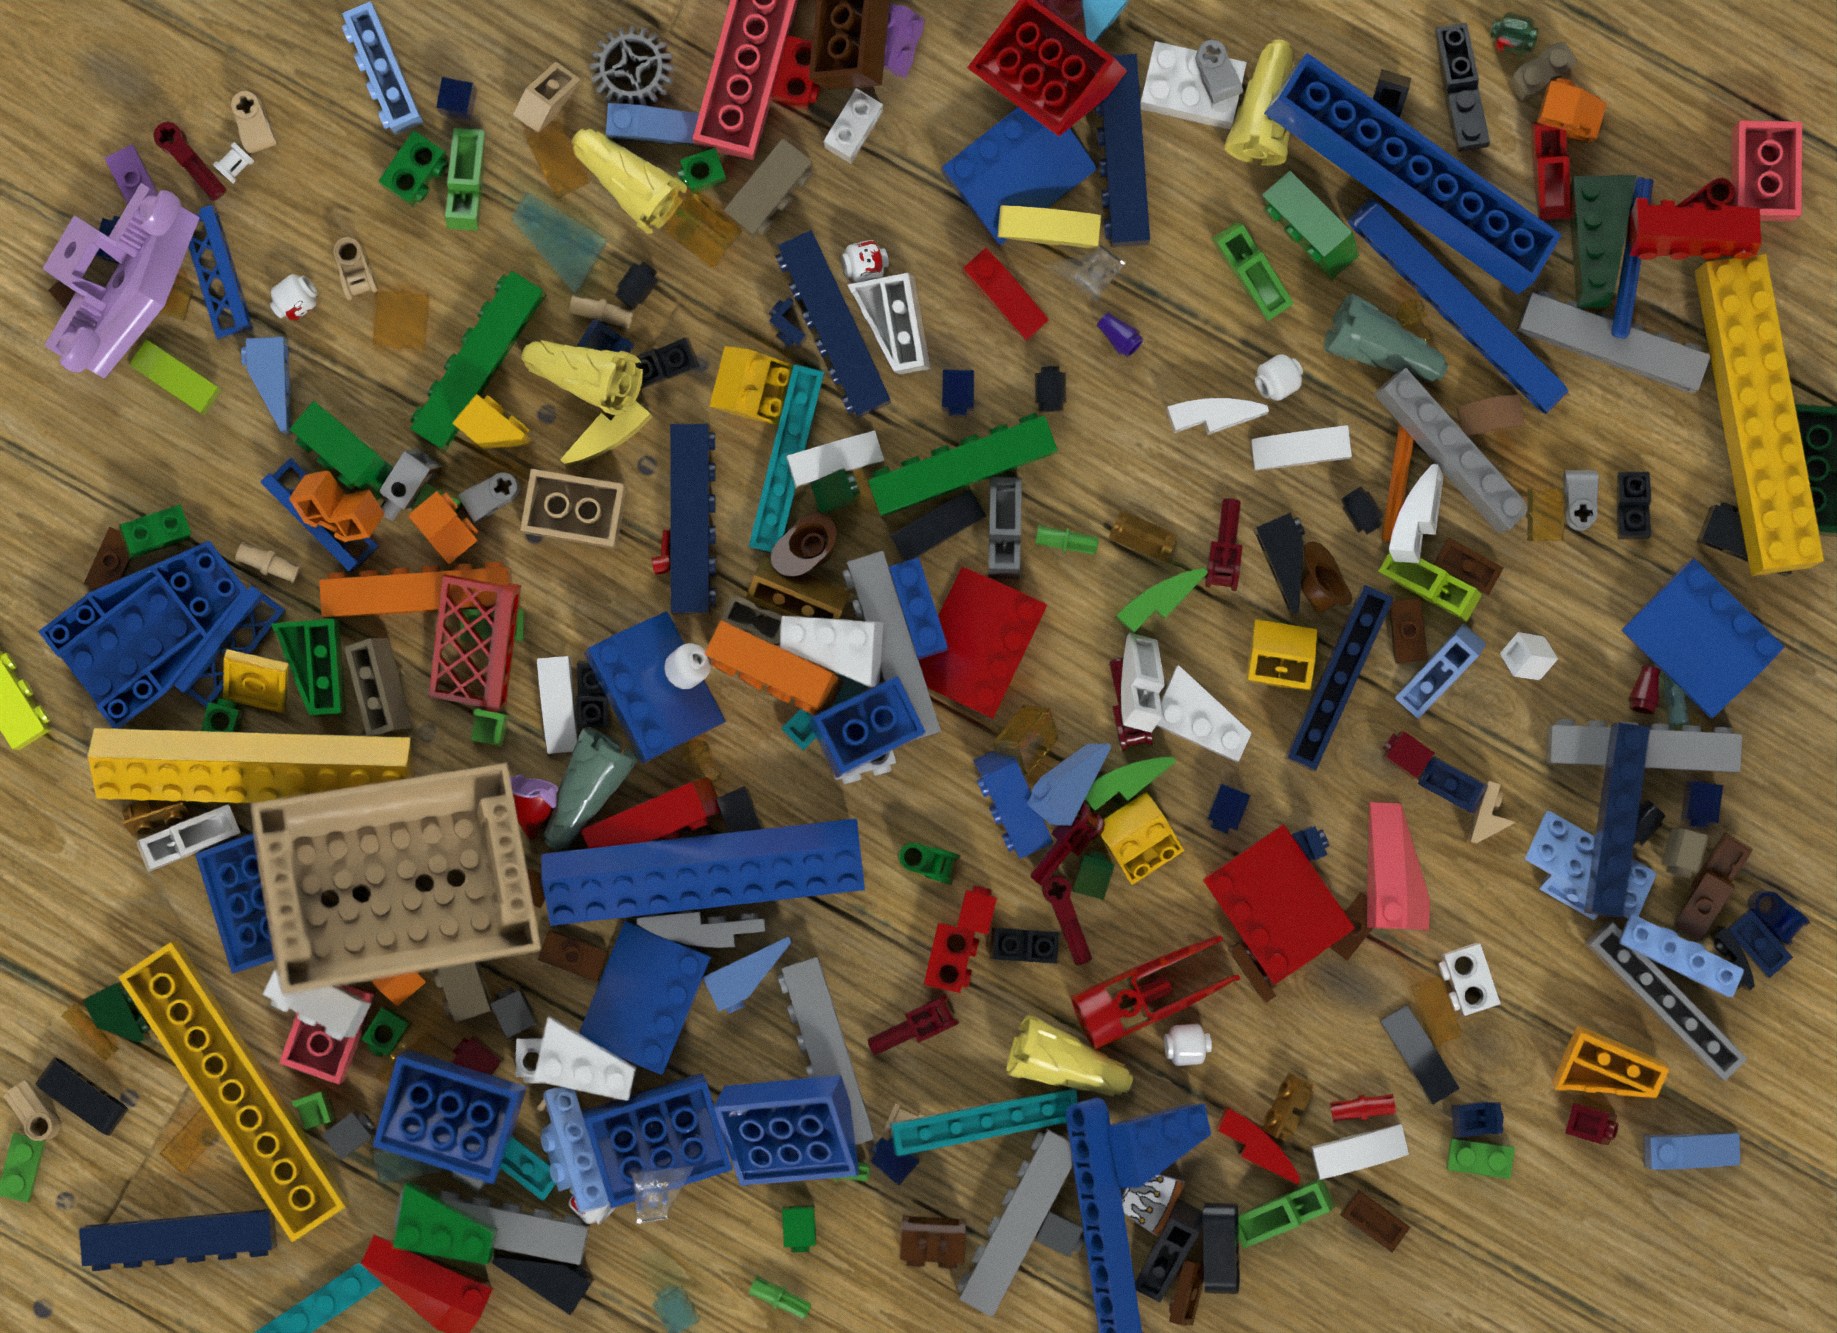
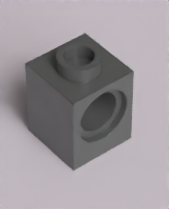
[491,987,538,1038]
[322,1110,376,1160]
[1035,1210,1085,1258]

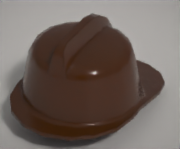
[770,513,837,577]
[1301,541,1352,613]

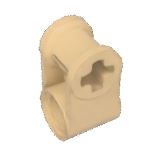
[231,91,278,155]
[333,237,378,301]

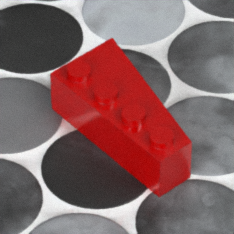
[1628,198,1762,260]
[581,777,721,849]

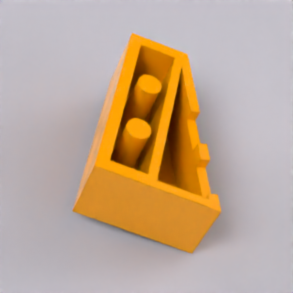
[1552,1025,1670,1098]

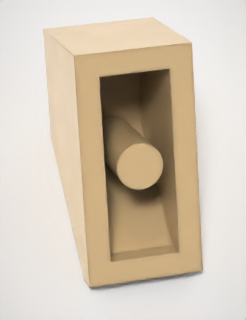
[513,62,581,133]

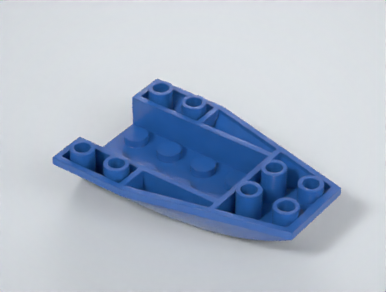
[38,541,247,729]

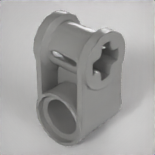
[1195,40,1243,105]
[1563,470,1598,531]
[458,472,521,523]

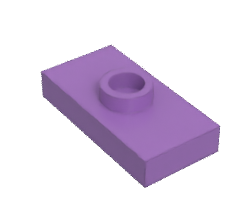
[105,144,158,204]

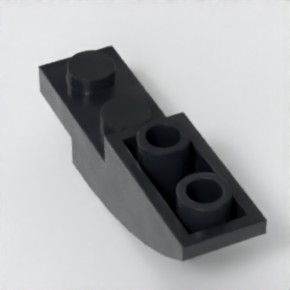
[1435,23,1490,152]

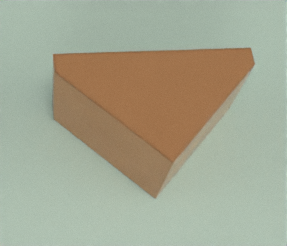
[1457,394,1525,437]

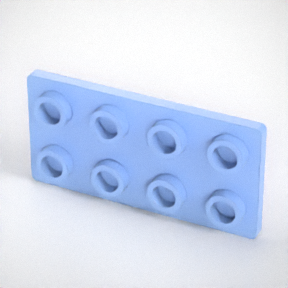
[1525,811,1656,920]

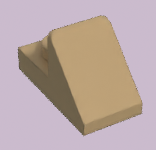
[1467,781,1516,843]

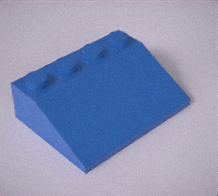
[942,107,1098,246]
[1621,558,1784,719]
[584,611,726,765]
[195,833,274,974]
[579,920,712,1075]
[373,1049,527,1184]
[582,1073,733,1208]
[714,1075,859,1186]

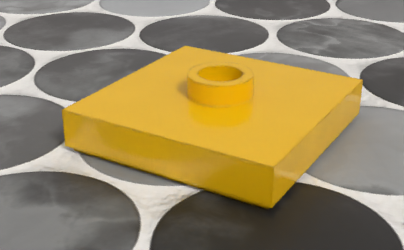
[223,649,289,713]

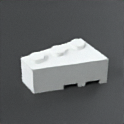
[848,273,931,375]
[780,616,883,687]
[1156,665,1251,762]
[534,1016,636,1101]

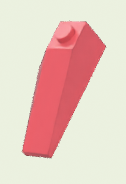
[1367,802,1430,930]

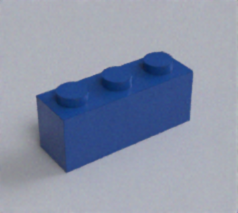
[889,557,948,660]

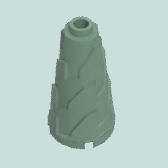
[1323,293,1448,383]
[543,727,639,851]

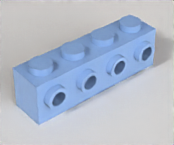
[342,1,424,135]

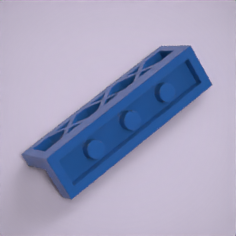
[188,205,254,339]
[260,458,380,573]
[173,585,286,708]

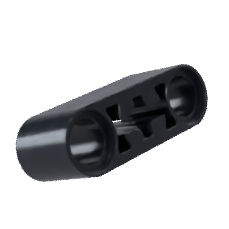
[35,1057,128,1136]
[1203,1202,1240,1294]

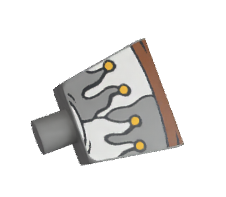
[379,449,444,521]
[1120,1173,1185,1237]

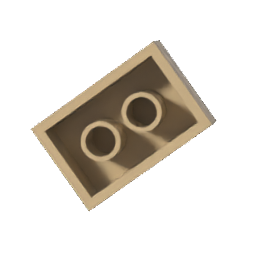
[520,469,627,549]

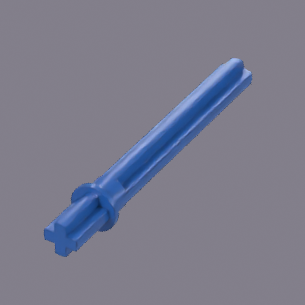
[1611,177,1654,339]

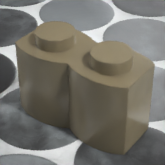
[1508,41,1577,102]
[721,597,782,646]
[1661,828,1709,878]

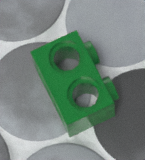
[378,130,448,207]
[119,504,191,560]

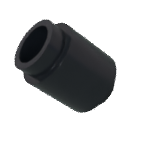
[615,261,659,310]
[1035,366,1067,412]
[1341,486,1384,535]
[1634,800,1666,846]

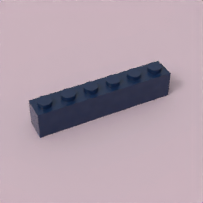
[1095,54,1150,247]
[775,230,891,419]
[670,424,716,614]
[1284,585,1394,771]
[1584,722,1650,918]
[79,1209,277,1271]

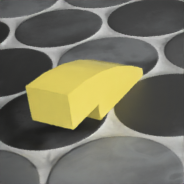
[997,205,1101,248]
[560,401,652,467]

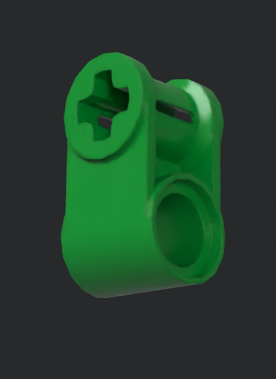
[898,842,961,885]

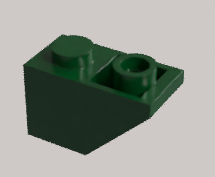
[810,468,861,514]
[1072,851,1115,900]
[83,982,151,1042]

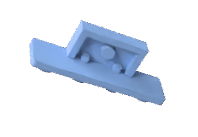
[1619,915,1744,998]
[541,1087,609,1212]

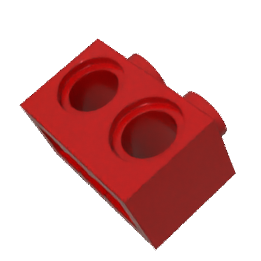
[771,35,820,110]
[957,885,997,935]
[923,922,980,993]

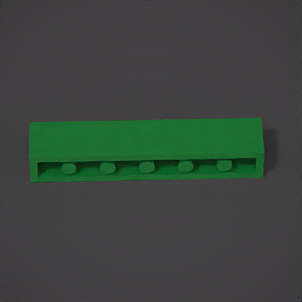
[410,270,546,452]
[868,413,1058,518]

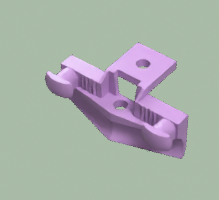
[42,183,200,378]

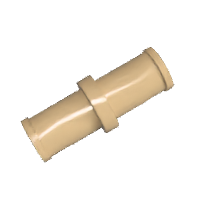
[568,294,634,329]
[235,542,301,584]

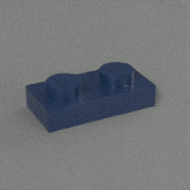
[1418,756,1489,813]
[1727,910,1793,978]

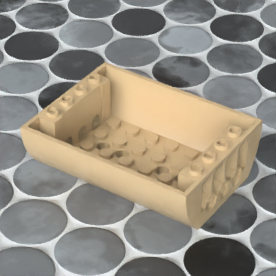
[251,763,541,995]

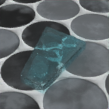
[511,192,608,294]

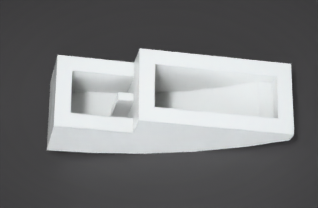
[1166,398,1269,435]
[1251,425,1352,471]
[786,431,884,488]
[1389,464,1444,563]
[1121,633,1165,732]
[537,656,578,754]
[136,804,241,872]
[1310,1124,1409,1180]

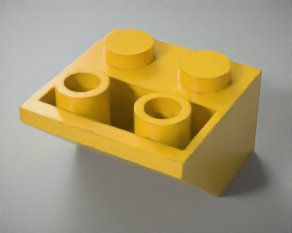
[709,346,793,426]
[453,394,532,450]
[1245,619,1317,691]
[1100,791,1184,885]

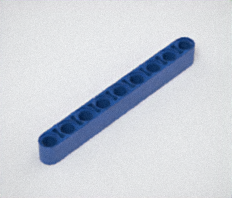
[1347,197,1569,414]
[1066,1097,1142,1333]

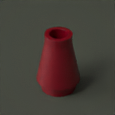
[1628,665,1661,714]

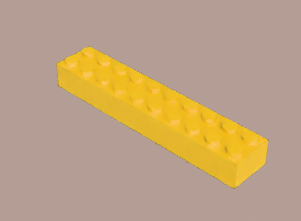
[1694,254,1824,576]
[88,728,415,803]
[118,941,351,1243]

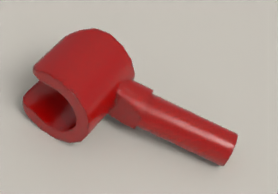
[652,530,671,575]

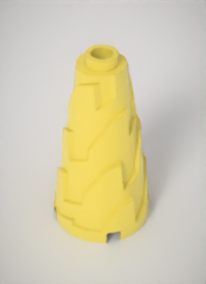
[1224,39,1294,166]
[571,129,687,234]
[522,340,643,416]
[1006,1015,1133,1097]

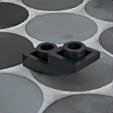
[635,337,700,389]
[1617,472,1652,540]
[576,661,610,727]
[716,786,765,833]
[1710,926,1755,990]
[990,927,1059,964]

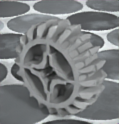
[590,25,675,106]

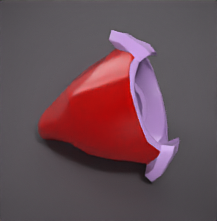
[510,774,558,839]

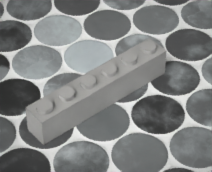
[1515,290,1711,394]
[1374,368,1532,533]
[842,551,941,743]
[1546,719,1742,773]
[1584,921,1747,1081]
[778,956,875,1145]
[956,1128,1073,1317]
[393,1184,590,1265]

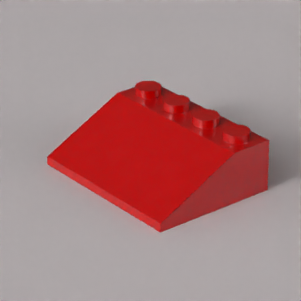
[967,0,1127,137]
[918,566,1047,720]
[1203,824,1355,985]

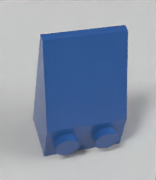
[809,676,926,778]

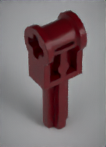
[153,122,227,201]
[1205,498,1243,591]
[1109,658,1153,751]
[1030,802,1105,886]
[1042,876,1092,966]
[867,994,960,1055]

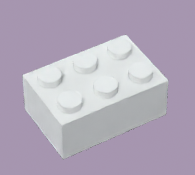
[1140,41,1247,130]

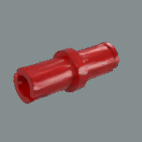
[1330,1094,1396,1123]

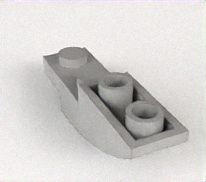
[637,910,766,948]

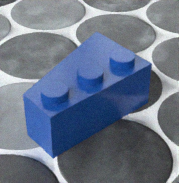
[973,744,1054,859]
[1107,1103,1211,1188]

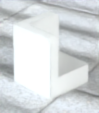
[1500,632,1558,680]

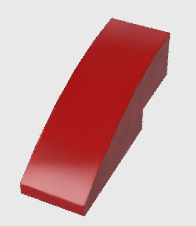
[1530,121,1571,220]
[1216,1106,1301,1184]

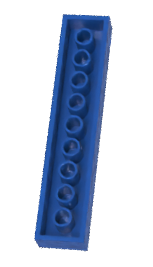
[1264,53,1562,295]
[541,818,865,926]

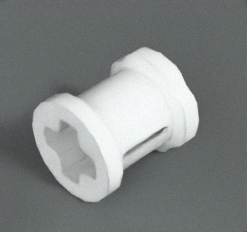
[212,142,255,184]

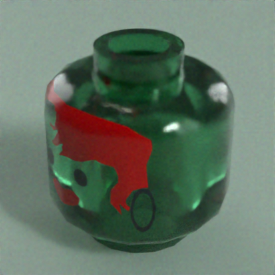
[1490,12,1539,57]

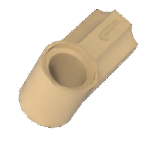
[3,1080,61,1141]

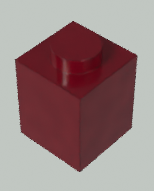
[1383,731,1435,779]
[452,1036,504,1075]

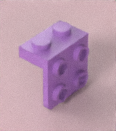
[884,4,925,78]

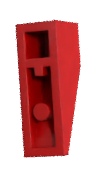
[962,247,1049,341]

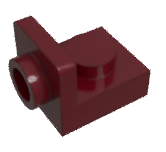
[1565,1103,1619,1145]

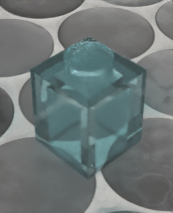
[652,1284,701,1333]

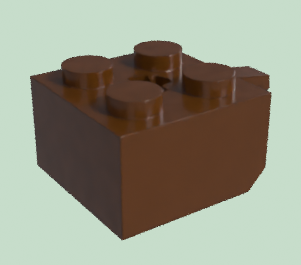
[900,1215,966,1269]

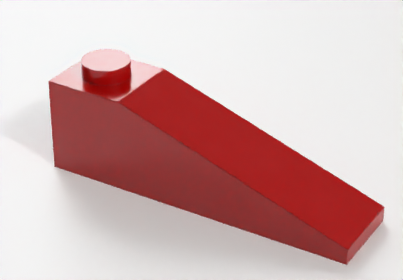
[361,1234,493,1333]

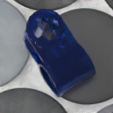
[1748,890,1810,946]

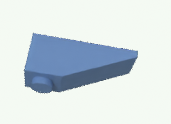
[606,103,699,145]
[241,337,292,434]
[1395,623,1487,719]
[1027,743,1111,825]
[703,936,792,1014]
[1644,1133,1740,1170]

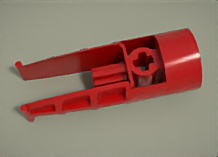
[1071,935,1240,1049]

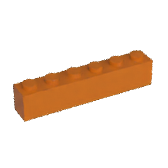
[319,562,512,619]

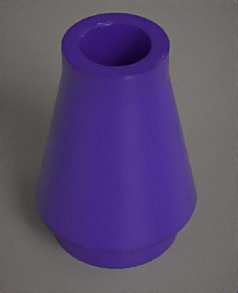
[1097,312,1144,358]

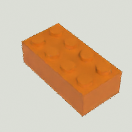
[704,620,844,716]

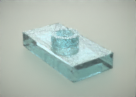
[373,1150,443,1184]

